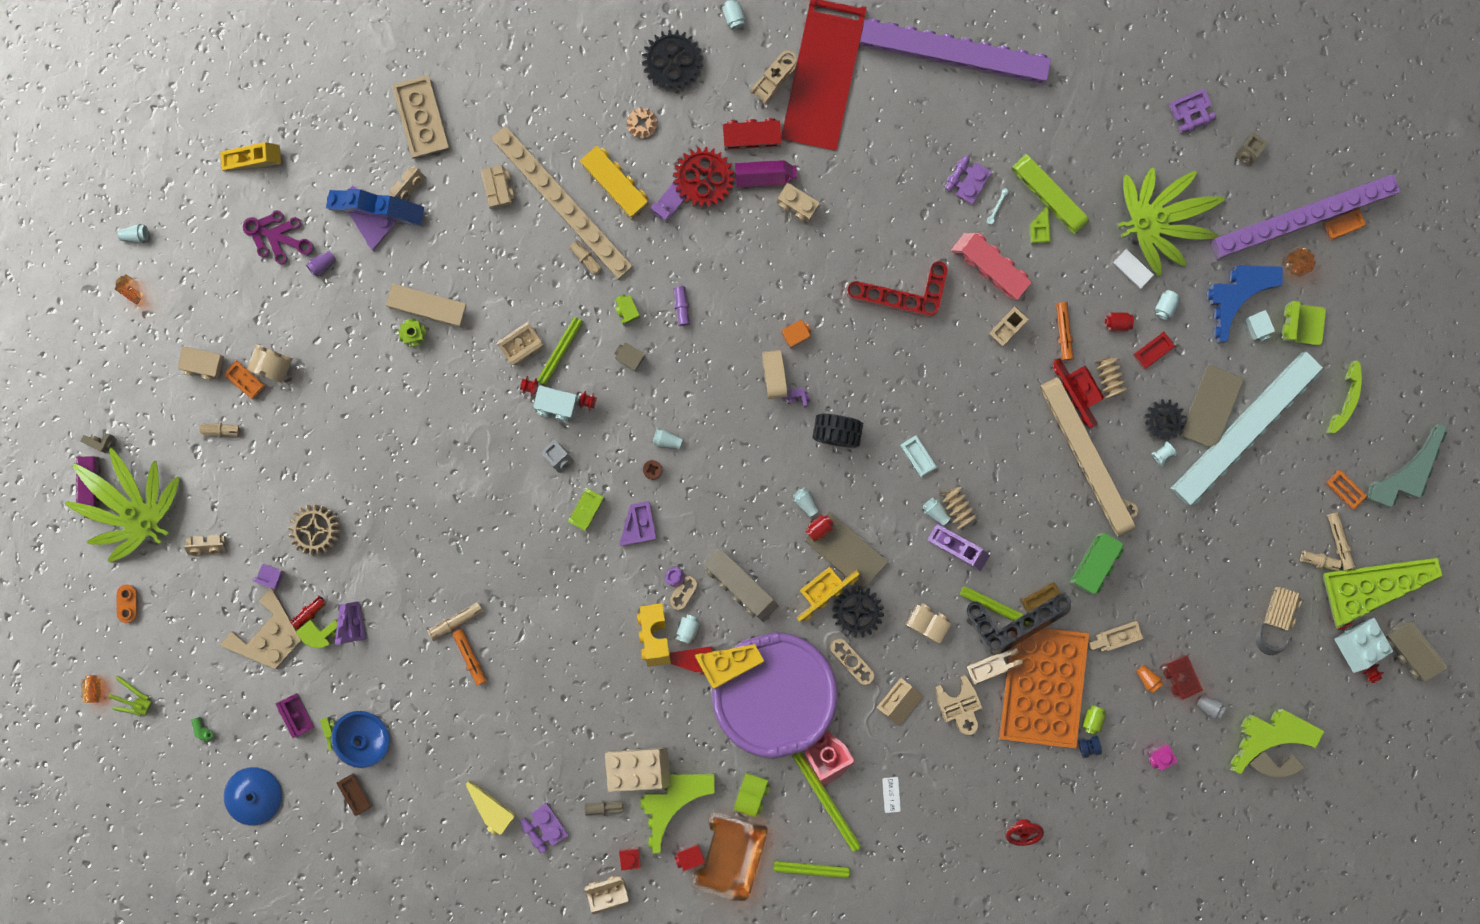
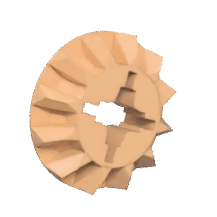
[627,108,657,138]

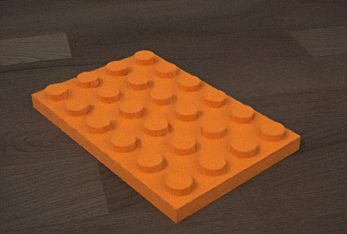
[999,625,1089,748]

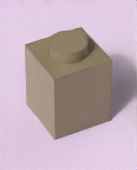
[614,342,645,372]

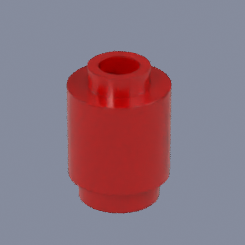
[1104,312,1134,331]
[805,514,834,542]

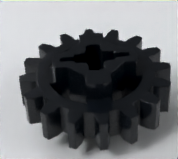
[1144,399,1186,441]

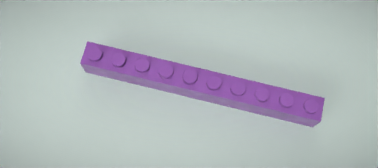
[859,18,1051,85]
[1211,174,1400,260]

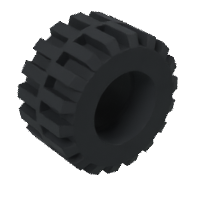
[812,414,864,448]

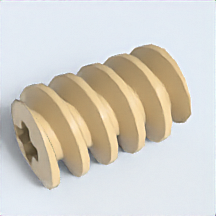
[1095,357,1128,399]
[940,487,977,530]

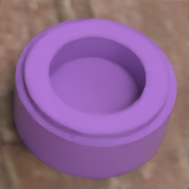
[665,567,685,587]

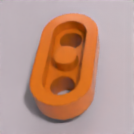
[116,584,138,623]

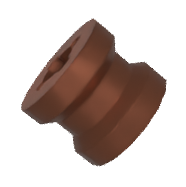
[643,460,662,480]

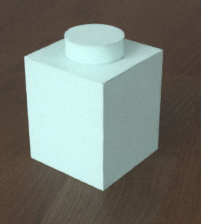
[1244,310,1275,342]

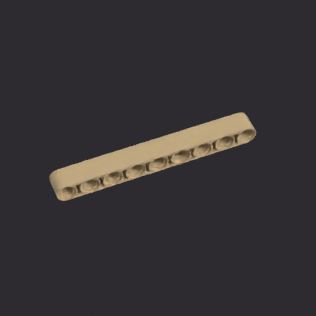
[1040,377,1136,537]

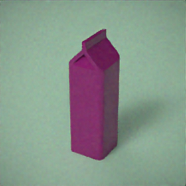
[735,160,797,187]
[76,456,99,519]

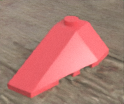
[804,730,855,786]

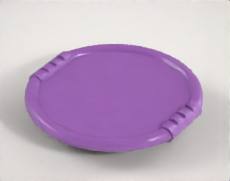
[712,631,838,759]

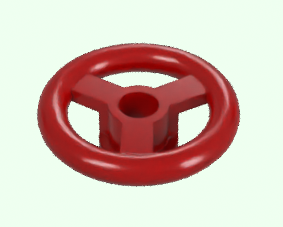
[1006,819,1044,846]

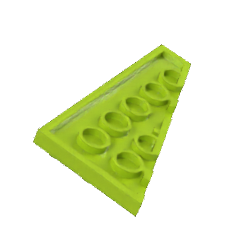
[1323,558,1442,629]

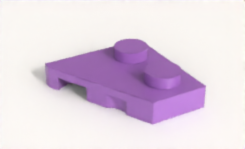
[619,501,656,546]
[335,601,366,645]

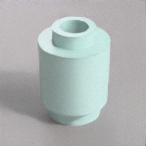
[722,0,746,29]
[1155,290,1180,320]
[677,614,700,644]

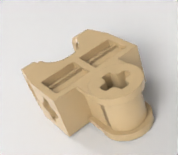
[750,50,797,105]
[935,675,982,735]

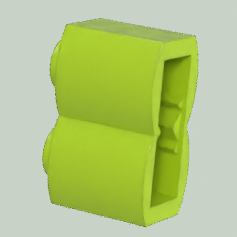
[733,772,770,817]

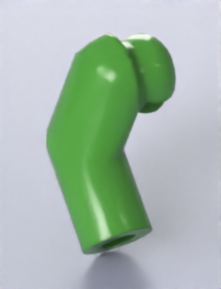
[191,717,214,742]

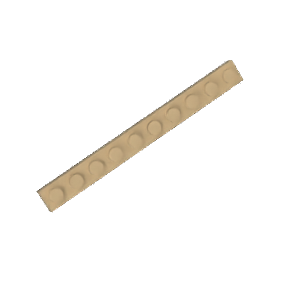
[491,126,632,280]

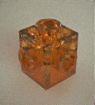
[1286,247,1316,276]

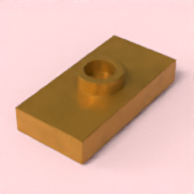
[1020,582,1061,613]

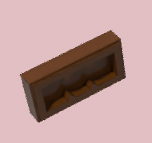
[336,773,373,817]

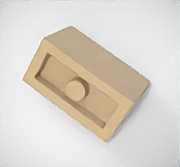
[876,678,923,726]

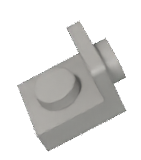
[540,439,574,473]

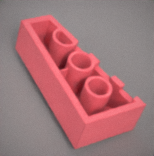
[950,232,1031,300]

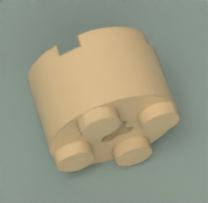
[247,344,293,383]

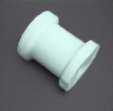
[1151,442,1177,467]

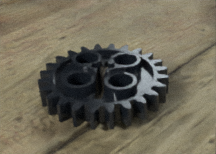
[642,29,703,92]

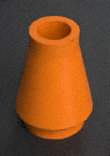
[1136,665,1164,694]

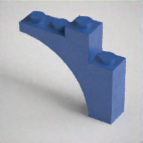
[326,189,425,225]
[1207,265,1283,343]

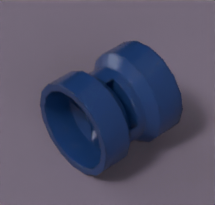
[1078,736,1102,759]

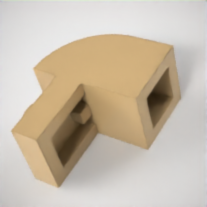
[989,306,1029,346]

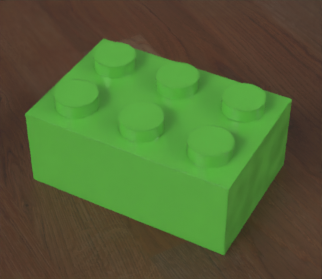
[1070,532,1124,595]

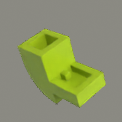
[295,619,338,648]

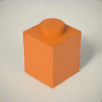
[781,319,812,349]

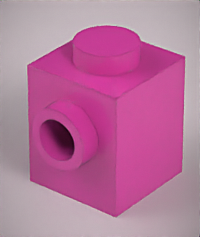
[1148,743,1178,771]

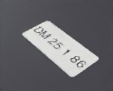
[882,777,901,813]

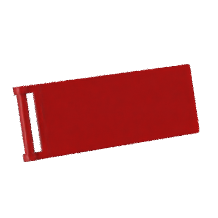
[781,0,867,151]

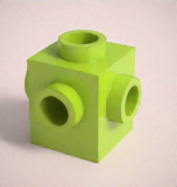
[398,318,427,347]

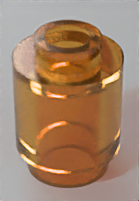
[81,675,101,703]

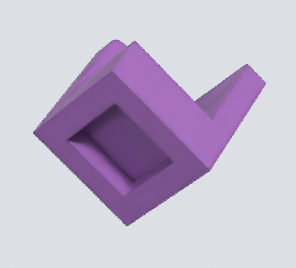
[253,564,285,589]

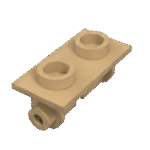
[388,166,426,201]
[184,534,227,556]

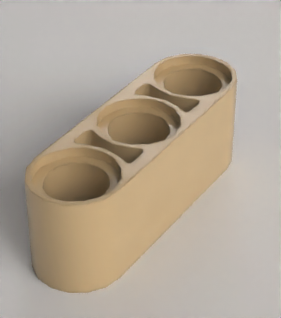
[762,350,788,399]

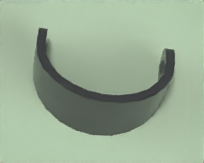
[1256,623,1292,655]

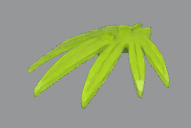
[1117,167,1225,277]
[65,448,180,562]

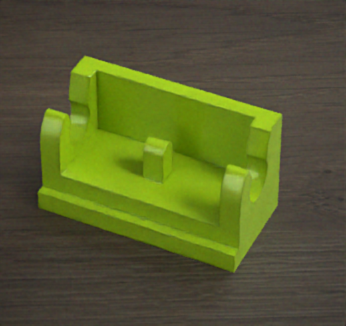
[568,488,605,532]

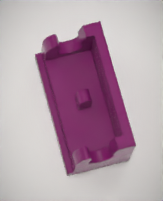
[275,693,315,738]

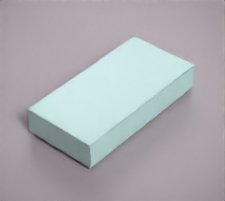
[900,435,937,477]

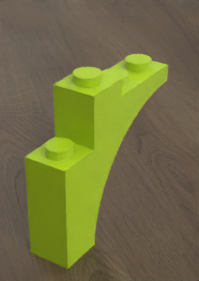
[1230,709,1324,774]
[641,773,714,853]

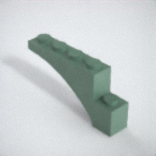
[1365,424,1447,508]

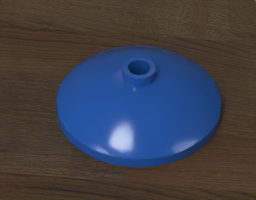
[331,711,389,768]
[224,767,282,826]

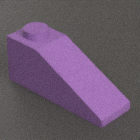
[927,524,990,572]

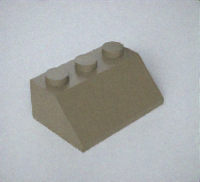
[1384,621,1448,681]

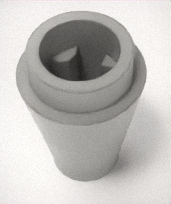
[1196,695,1227,720]

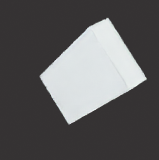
[1112,249,1154,289]

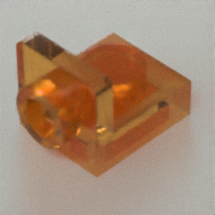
[114,274,141,305]

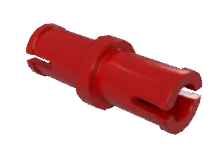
[290,595,327,630]

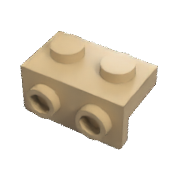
[496,322,543,365]
[584,876,630,915]

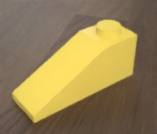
[466,780,516,835]

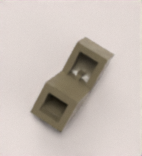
[1248,751,1304,777]

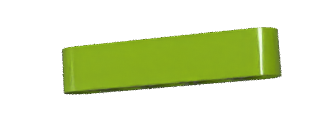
[1011,154,1090,235]

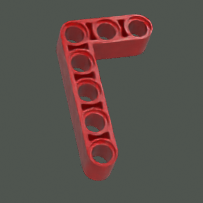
[846,261,947,317]

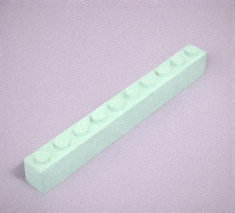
[1170,352,1323,505]

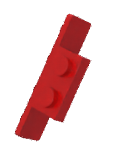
[1052,358,1104,428]

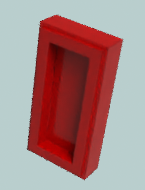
[1133,332,1176,370]

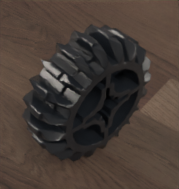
[832,586,884,638]

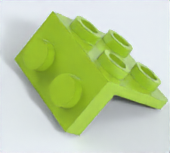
[1282,301,1326,345]

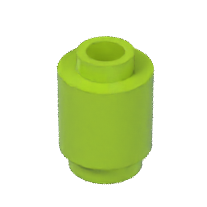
[1082,705,1106,735]

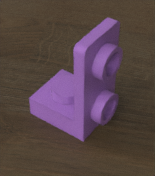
[651,183,686,223]

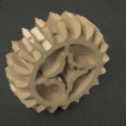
[288,504,340,556]

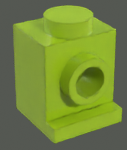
[615,294,640,326]

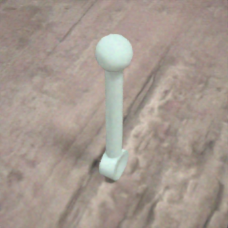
[987,188,1009,225]

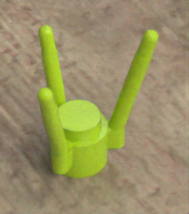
[109,676,152,716]

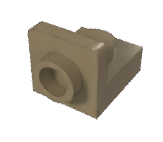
[1235,132,1268,166]
[80,433,114,453]

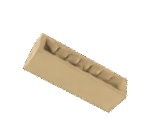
[386,283,466,328]

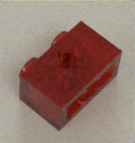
[1162,655,1203,700]

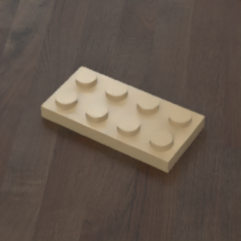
[392,75,449,159]

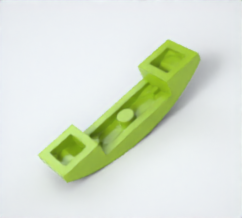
[1326,360,1362,435]

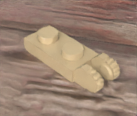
[967,648,1023,685]

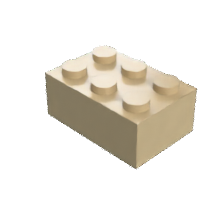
[605,747,671,792]

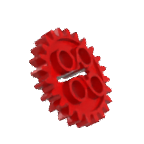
[673,147,735,209]

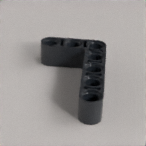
[967,594,1071,655]

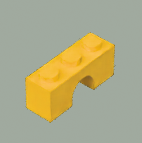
[637,603,671,667]

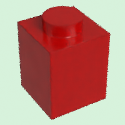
[674,843,705,872]
[619,847,641,871]

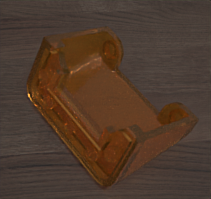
[692,811,768,901]

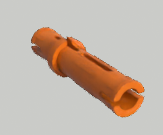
[1056,302,1074,361]
[452,629,487,686]

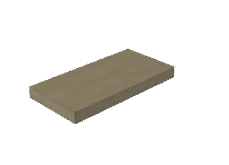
[1180,364,1244,448]
[805,512,888,590]

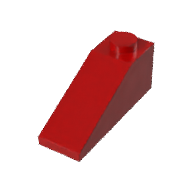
[669,646,713,675]

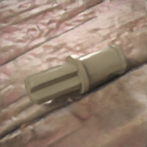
[585,800,624,816]

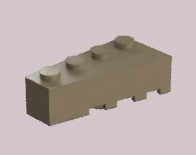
[703,548,779,622]

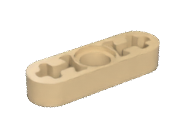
[830,639,874,685]

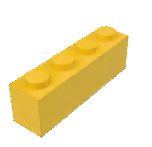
[580,145,648,220]

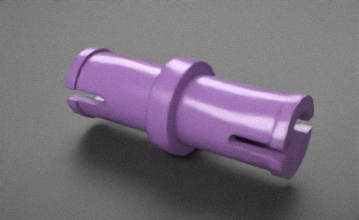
[673,286,690,326]

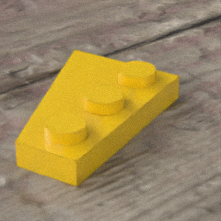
[695,644,764,690]

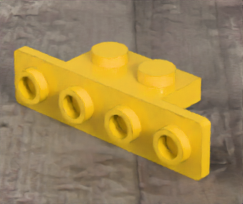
[797,566,860,622]

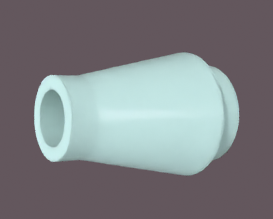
[118,224,148,243]
[653,428,682,449]
[793,488,819,517]
[922,497,951,526]

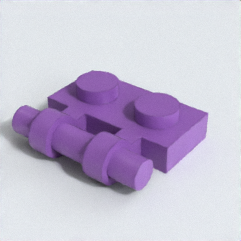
[1168,88,1216,133]
[945,155,992,205]
[519,803,569,854]

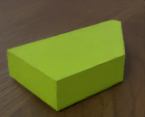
[1030,207,1050,244]

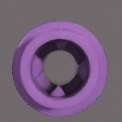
[306,251,336,277]

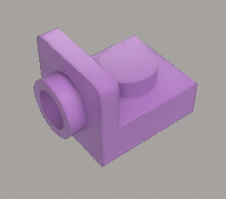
[782,387,810,408]

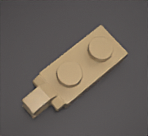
[1088,621,1144,652]

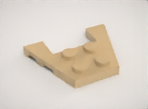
[220,588,302,669]

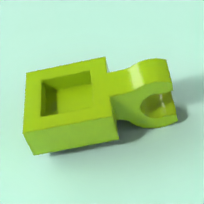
[320,717,336,751]

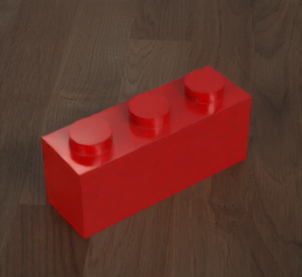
[723,118,781,150]

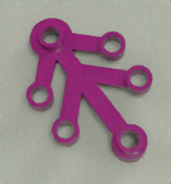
[242,210,313,265]

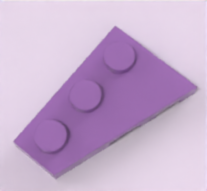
[348,185,397,251]

